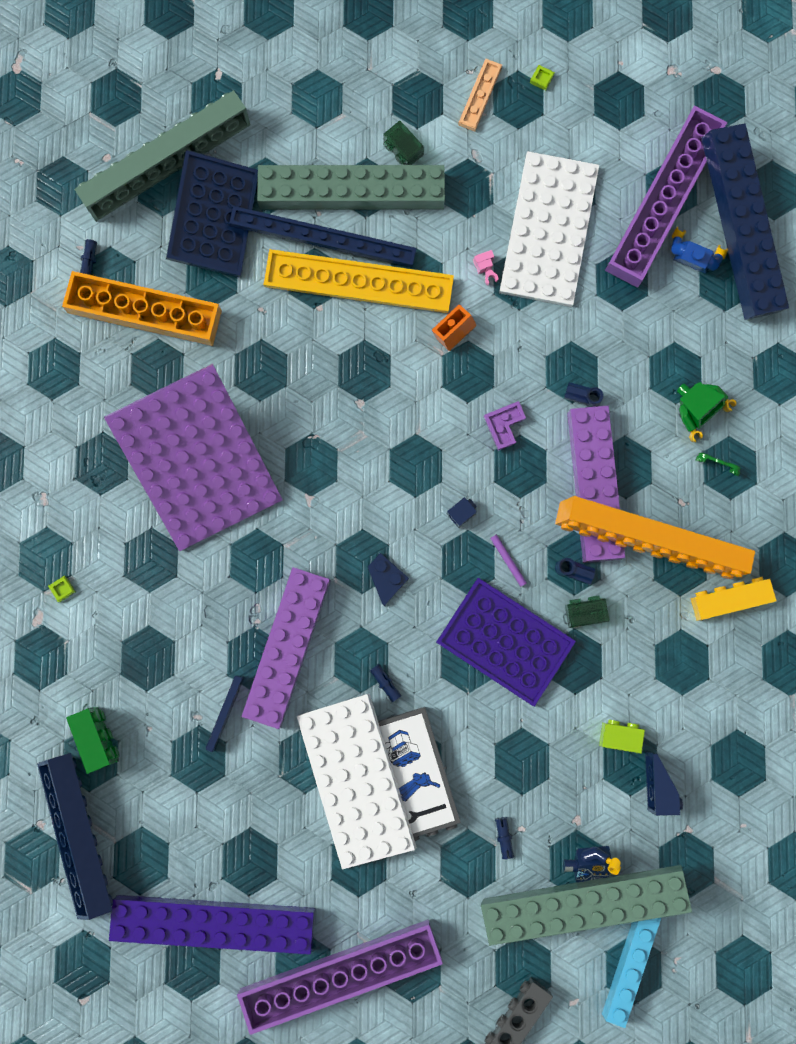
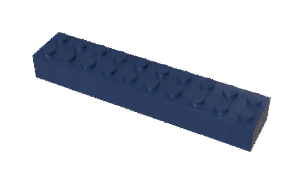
[701,123,789,320]

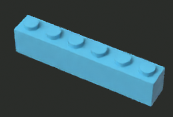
[602,918,661,1028]

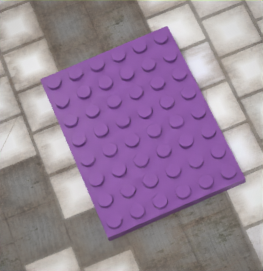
[104,364,282,551]

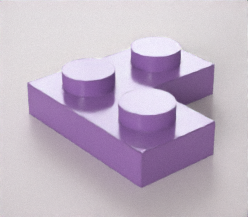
[483,401,526,451]

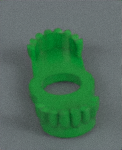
[695,452,741,476]

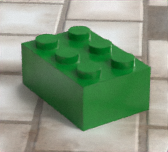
[66,707,120,774]

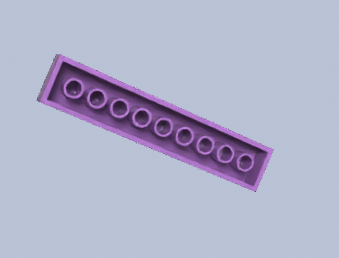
[605,106,727,288]
[237,919,443,1035]

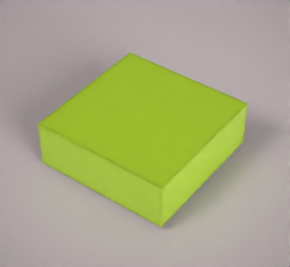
[530,65,555,91]
[48,576,76,602]

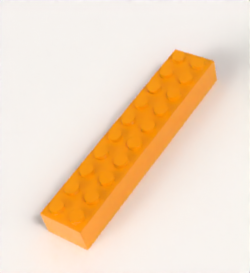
[555,496,755,579]

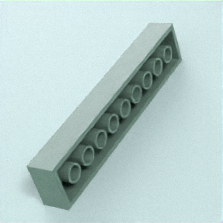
[74,90,251,221]
[257,165,445,210]
[481,865,692,946]

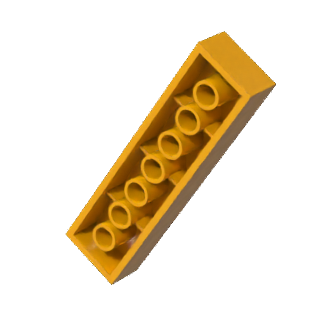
[62,271,222,346]

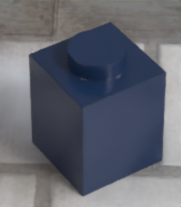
[446,497,477,528]

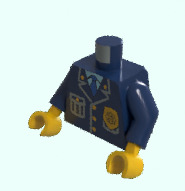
[563,846,621,882]

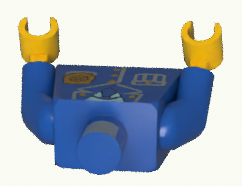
[671,227,728,274]

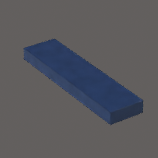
[206,675,244,752]

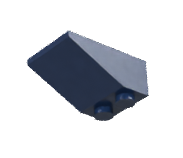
[645,751,683,816]

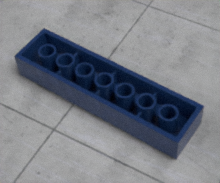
[37,753,113,920]

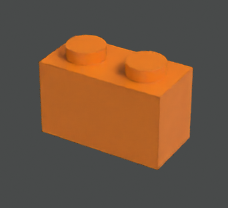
[432,304,477,351]

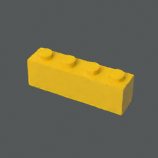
[690,576,776,621]

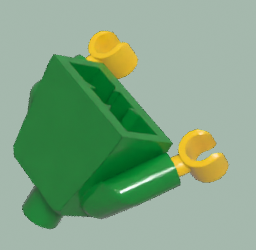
[677,382,737,442]

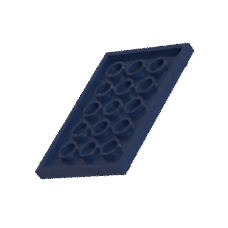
[166,150,258,278]

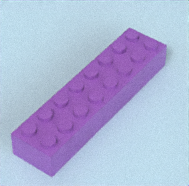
[567,406,625,563]
[241,567,331,729]

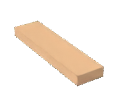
[458,59,502,132]

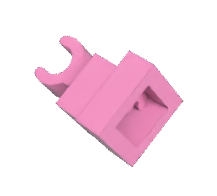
[473,250,498,285]

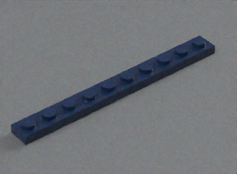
[229,206,416,268]

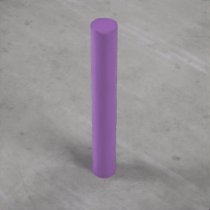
[490,534,527,587]

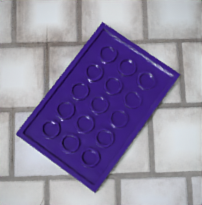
[436,578,576,707]

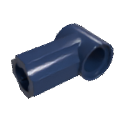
[564,382,604,407]
[555,558,596,585]

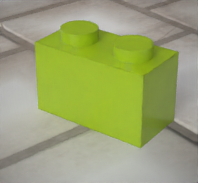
[599,720,645,754]

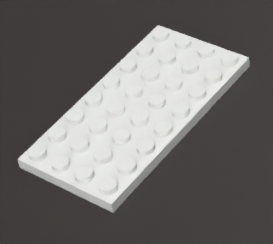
[499,151,599,307]
[297,693,417,869]

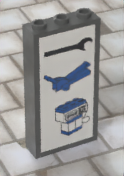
[378,707,461,841]

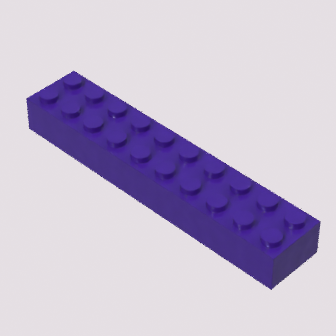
[109,895,315,954]

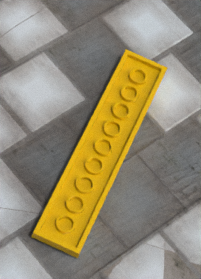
[263,249,454,313]

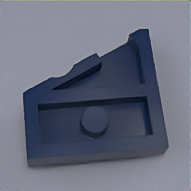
[368,553,409,606]

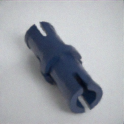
[80,239,98,275]
[370,664,402,703]
[495,817,515,859]

